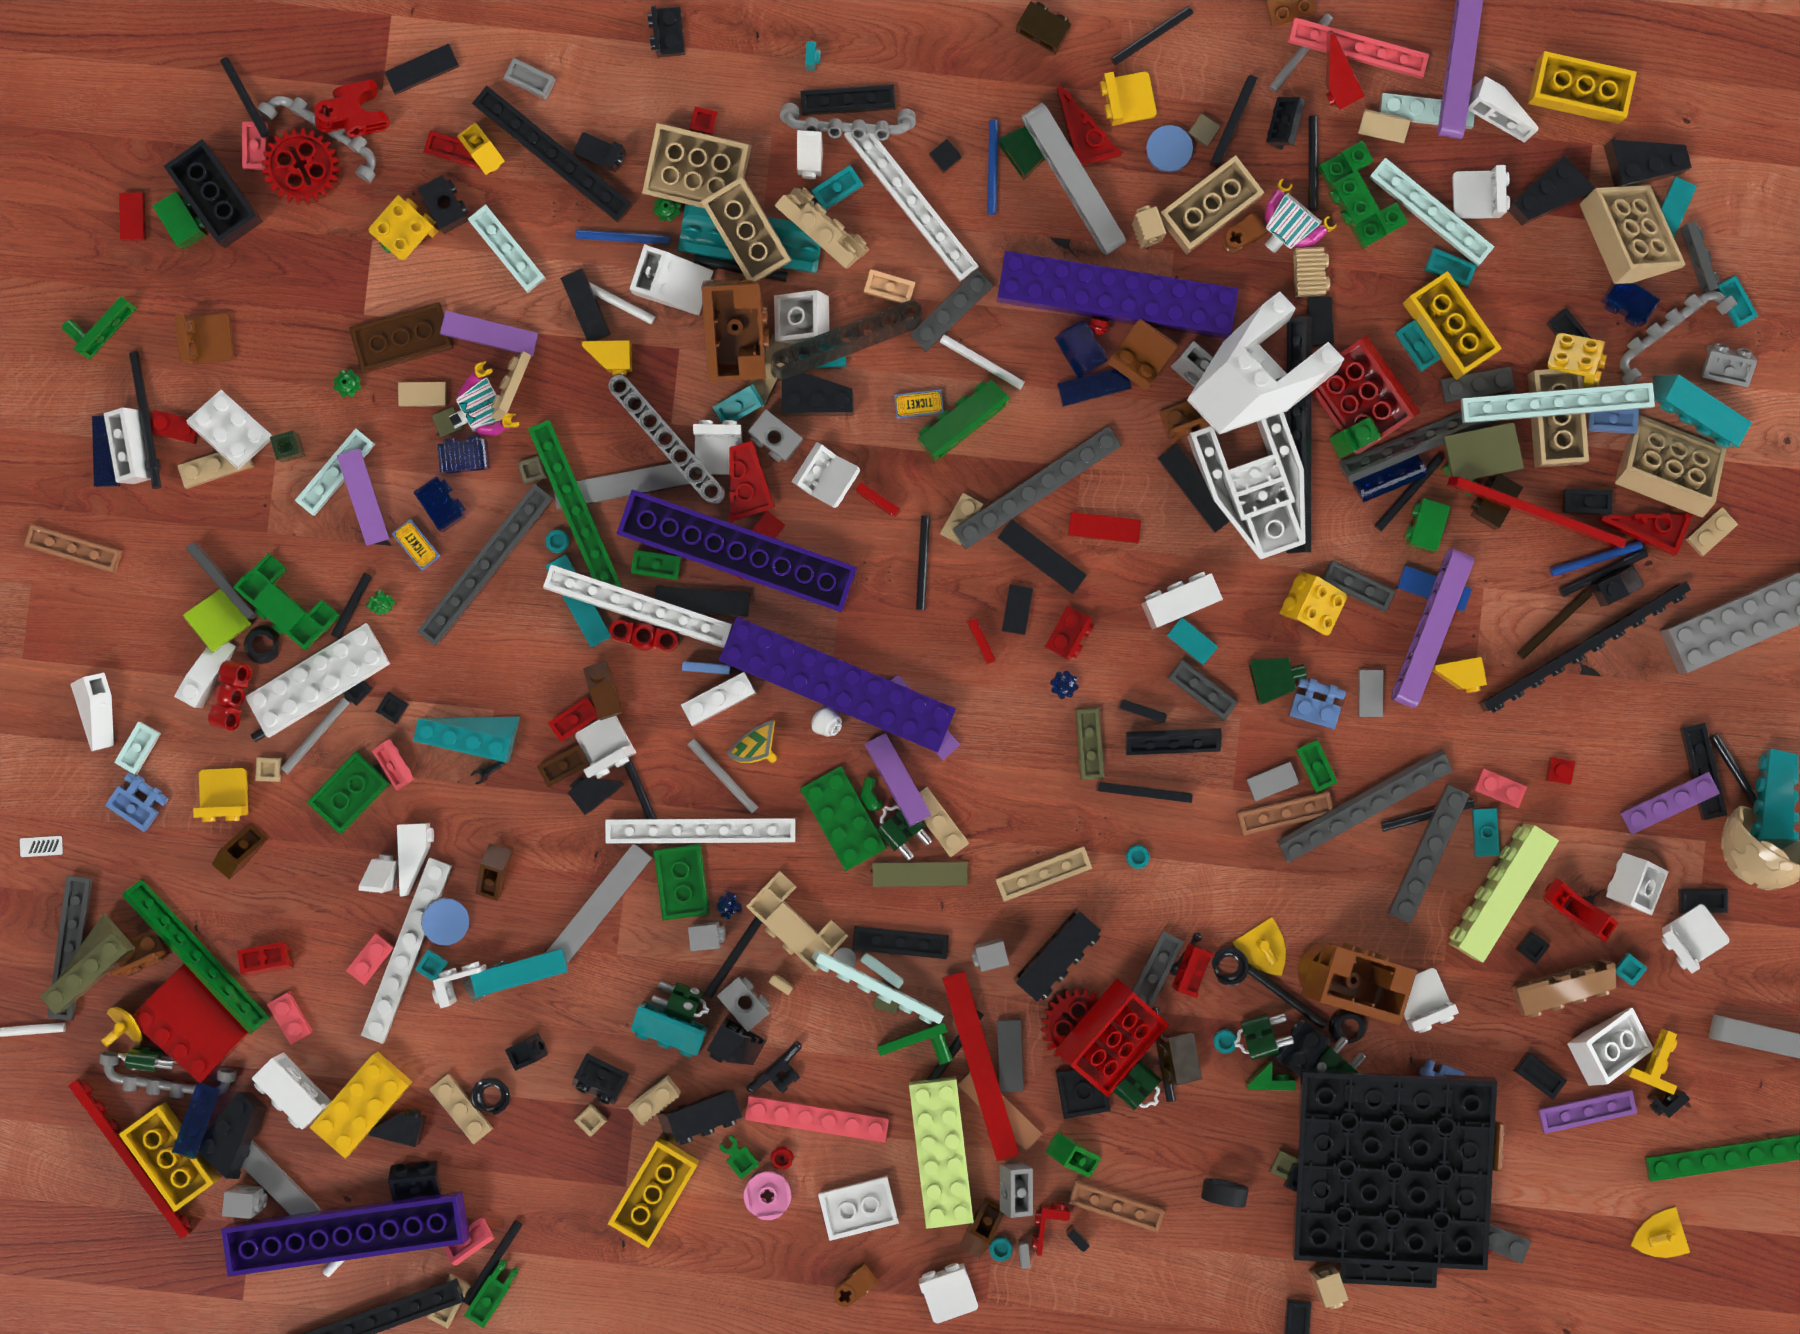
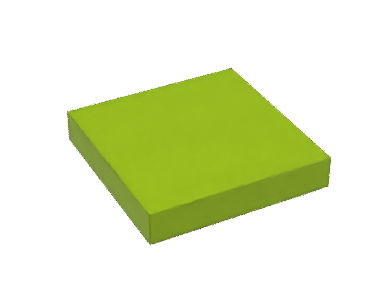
[183,589,251,653]

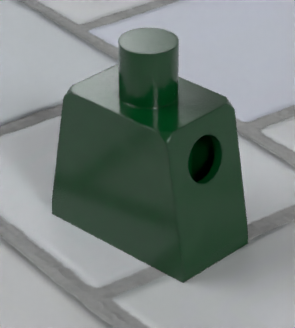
[998,126,1045,180]
[1247,658,1307,705]

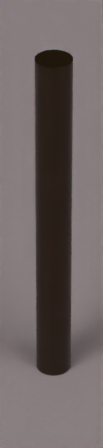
[1517,589,1592,660]

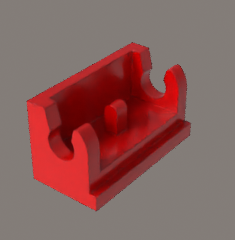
[237,942,294,977]
[1171,943,1214,998]

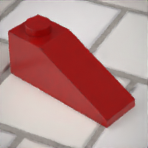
[1325,30,1365,110]

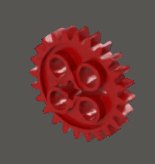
[261,128,340,206]
[1040,988,1100,1062]

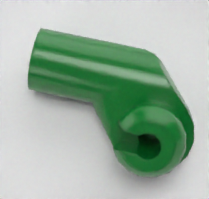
[860,777,883,811]

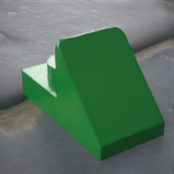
[1329,417,1382,459]
[1245,1059,1296,1091]

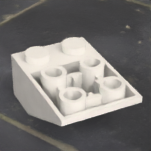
[630,244,714,316]

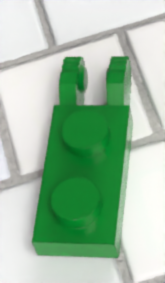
[464,1259,519,1329]

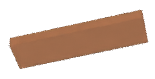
[24,524,123,574]
[1236,791,1333,836]
[957,1072,1042,1151]
[1068,1180,1166,1233]

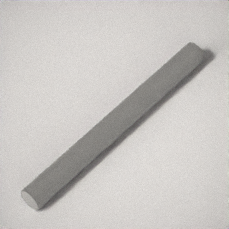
[1269,13,1333,93]
[281,697,350,774]
[688,739,758,814]

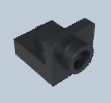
[505,1033,548,1071]
[1647,1089,1690,1118]

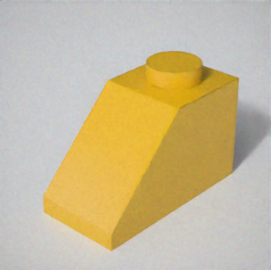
[457,122,505,175]
[582,340,632,376]
[1432,657,1487,693]

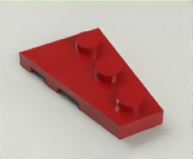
[729,439,775,522]

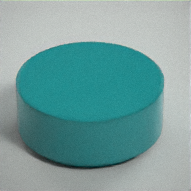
[545,530,570,554]
[1126,845,1150,869]
[1213,1029,1237,1054]
[989,1236,1013,1261]

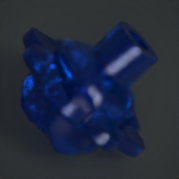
[1050,671,1079,699]
[716,891,742,920]

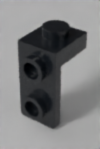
[574,132,626,173]

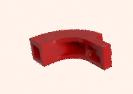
[1543,878,1618,942]

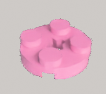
[744,1171,792,1220]

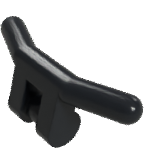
[747,1041,802,1094]

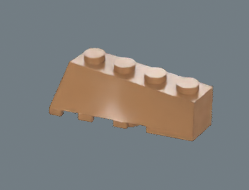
[1511,959,1616,1018]

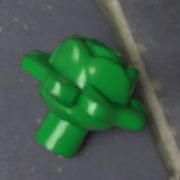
[653,198,681,222]
[333,370,361,397]
[366,590,395,615]

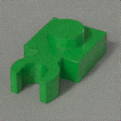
[719,1134,760,1179]

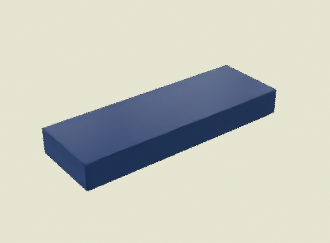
[1396,566,1472,611]

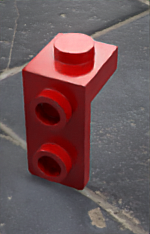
[1032,1202,1071,1256]

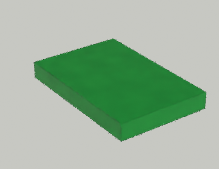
[307,751,391,835]
[653,844,710,921]

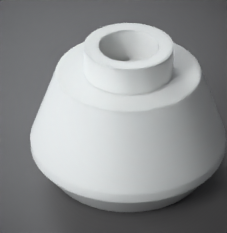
[811,706,842,737]

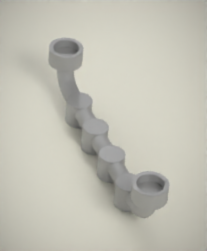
[257,96,376,183]
[780,103,916,141]
[1620,291,1737,385]
[99,1051,237,1102]

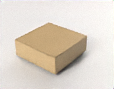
[255,757,282,782]
[769,973,794,995]
[574,1103,608,1137]

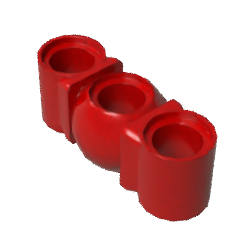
[609,620,679,652]
[208,660,252,731]

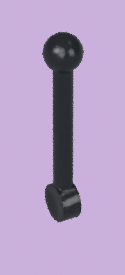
[1170,933,1202,975]

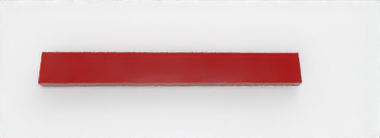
[1447,477,1627,548]
[942,971,1020,1161]

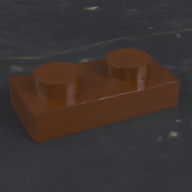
[537,744,590,787]

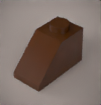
[583,661,623,721]
[212,823,268,880]
[475,844,512,901]
[959,1197,1004,1258]

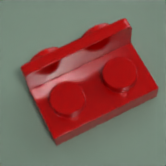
[1045,606,1094,660]

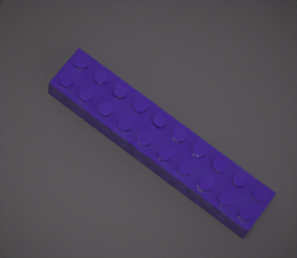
[997,251,1239,339]
[616,489,857,612]
[718,617,956,753]
[221,1191,469,1277]

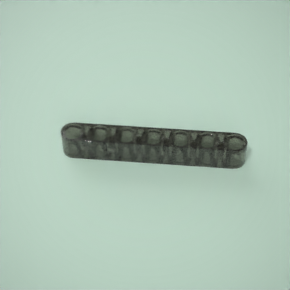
[771,300,922,380]

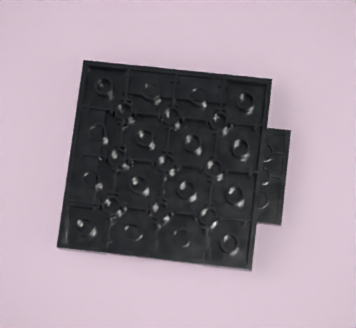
[1292,1068,1497,1288]

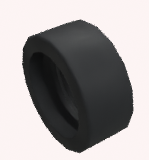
[1201,1178,1249,1208]

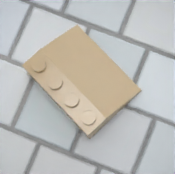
[642,123,752,208]
[1580,185,1686,284]
[1615,415,1726,518]

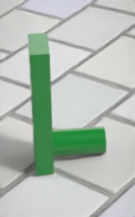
[62,296,137,360]
[877,1022,953,1065]

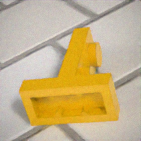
[1623,1028,1677,1095]

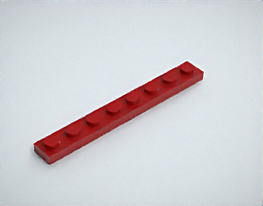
[68,1079,192,1239]

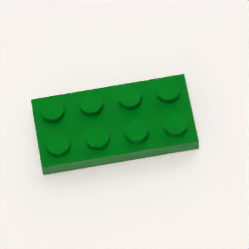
[800,766,887,872]

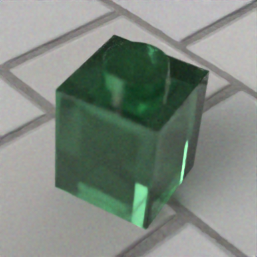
[270,430,305,463]

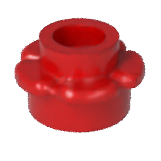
[1087,317,1110,335]
[770,1146,794,1169]

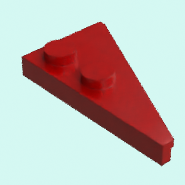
[1056,86,1122,166]
[1599,513,1693,556]

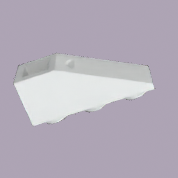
[70,673,114,751]

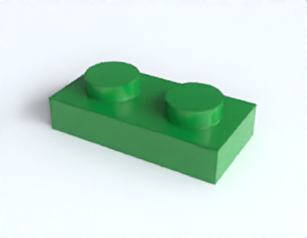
[631,550,682,581]
[1295,740,1338,793]

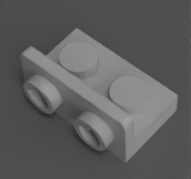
[1701,343,1758,387]

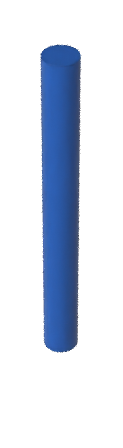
[987,120,998,215]
[576,229,670,245]
[1549,541,1643,577]

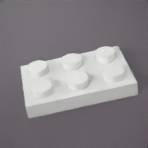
[186,390,273,470]
[818,1176,899,1241]

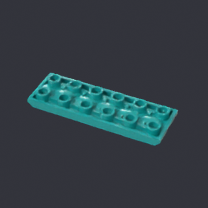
[678,205,821,274]

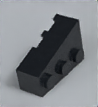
[707,1018,767,1065]
[657,1089,742,1145]
[194,1091,267,1179]

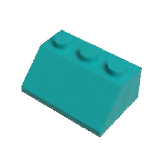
[631,1001,709,1058]

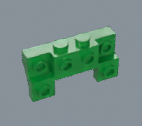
[1318,140,1408,250]
[233,553,341,650]

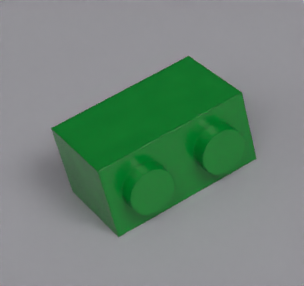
[152,191,207,250]
[1404,498,1451,553]

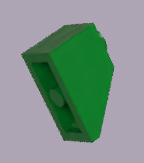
[1045,1132,1102,1178]

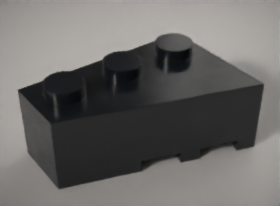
[1604,139,1692,187]
[1507,155,1595,226]
[782,366,853,416]

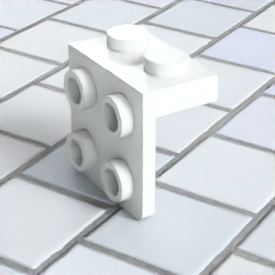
[1452,165,1510,219]
[693,420,742,475]
[791,442,860,508]
[575,716,636,779]
[1661,904,1729,974]
[432,961,487,1008]
[1404,968,1459,1033]
[919,1263,978,1323]

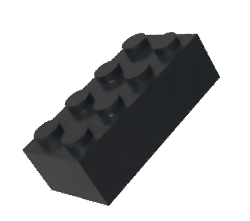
[164,139,263,248]
[1013,908,1101,1002]

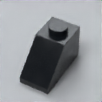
[1591,565,1644,607]
[567,777,624,815]
[369,1108,426,1147]

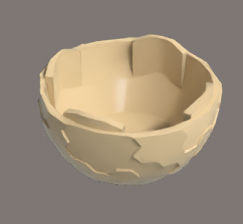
[1721,806,1800,890]

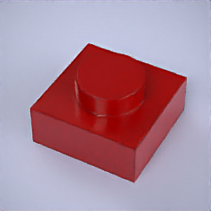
[689,106,718,136]
[1546,757,1575,785]

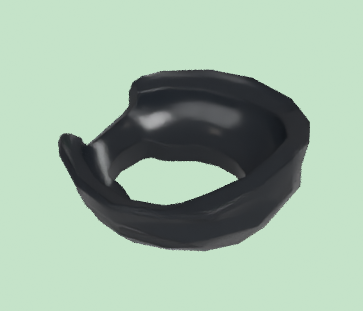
[243,625,280,664]
[1212,947,1249,986]
[1329,1009,1367,1044]
[471,1078,510,1115]

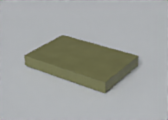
[1443,422,1524,480]

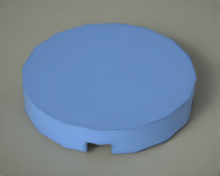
[1146,125,1193,173]
[421,898,469,945]

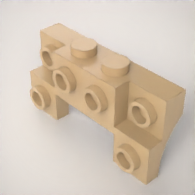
[775,187,870,268]
[746,871,848,972]

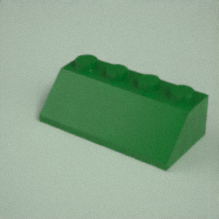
[917,380,1010,463]

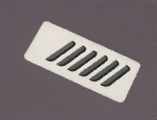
[20,836,63,857]

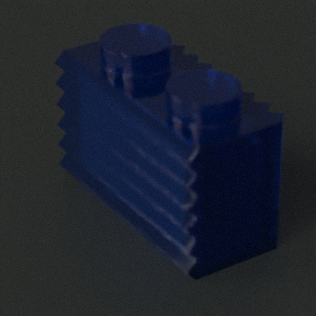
[1601,282,1660,327]
[1054,320,1107,379]
[437,436,490,474]
[413,476,466,533]

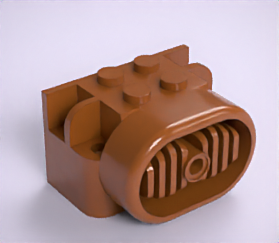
[701,278,770,382]
[1298,942,1417,1026]

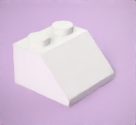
[774,290,830,345]
[1606,853,1669,915]

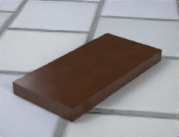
[349,302,454,374]

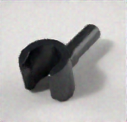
[470,762,504,784]

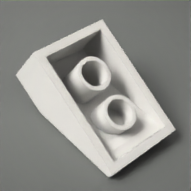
[1567,1008,1654,1086]

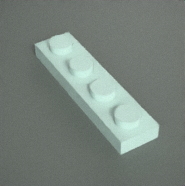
[1379,93,1475,129]
[468,205,546,293]
[295,428,376,516]

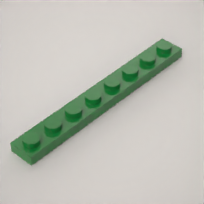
[528,420,622,588]
[122,879,270,1035]
[1645,1134,1800,1182]

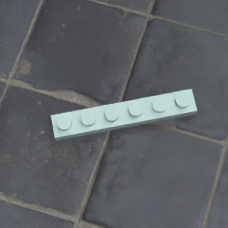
[1369,158,1494,266]
[812,949,944,1024]

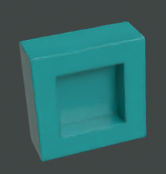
[805,41,821,71]
[415,949,449,981]
[1616,953,1647,987]

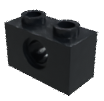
[417,175,469,234]

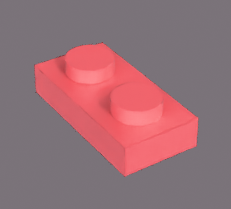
[242,121,268,170]
[372,739,414,791]
[1473,768,1527,809]
[346,933,395,985]
[267,991,313,1045]
[444,1217,495,1266]

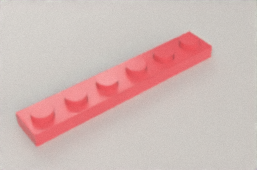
[1287,18,1429,79]
[745,1095,889,1143]

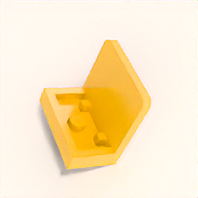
[1100,71,1157,126]
[369,195,439,260]
[1547,333,1607,388]
[1279,571,1347,636]
[193,768,249,822]

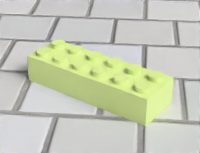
[1449,824,1559,963]
[909,1076,974,1229]

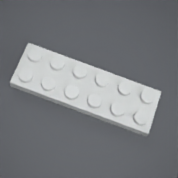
[245,623,391,738]

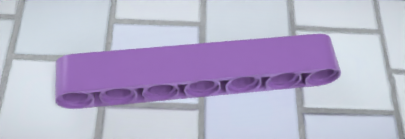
[1437,0,1483,139]
[1391,548,1474,709]

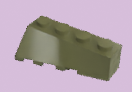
[39,913,136,1014]

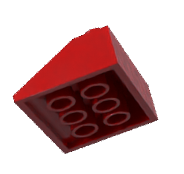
[1312,335,1421,455]
[132,964,248,1083]
[1055,979,1169,1097]

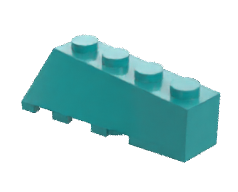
[1653,375,1752,449]
[413,717,520,763]
[1751,749,1799,850]

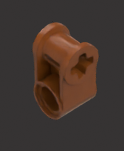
[1222,211,1269,253]
[834,1263,879,1307]

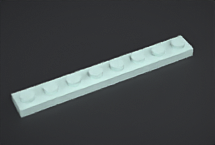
[1461,383,1655,423]

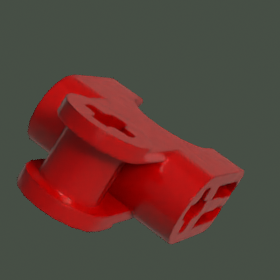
[314,80,390,137]

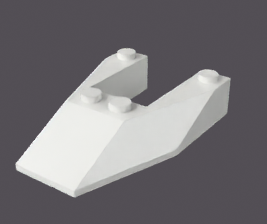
[1187,292,1344,434]
[1187,412,1305,560]

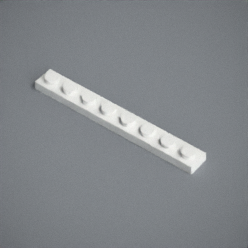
[844,132,979,282]
[543,565,732,648]
[605,818,796,843]
[361,857,452,1044]

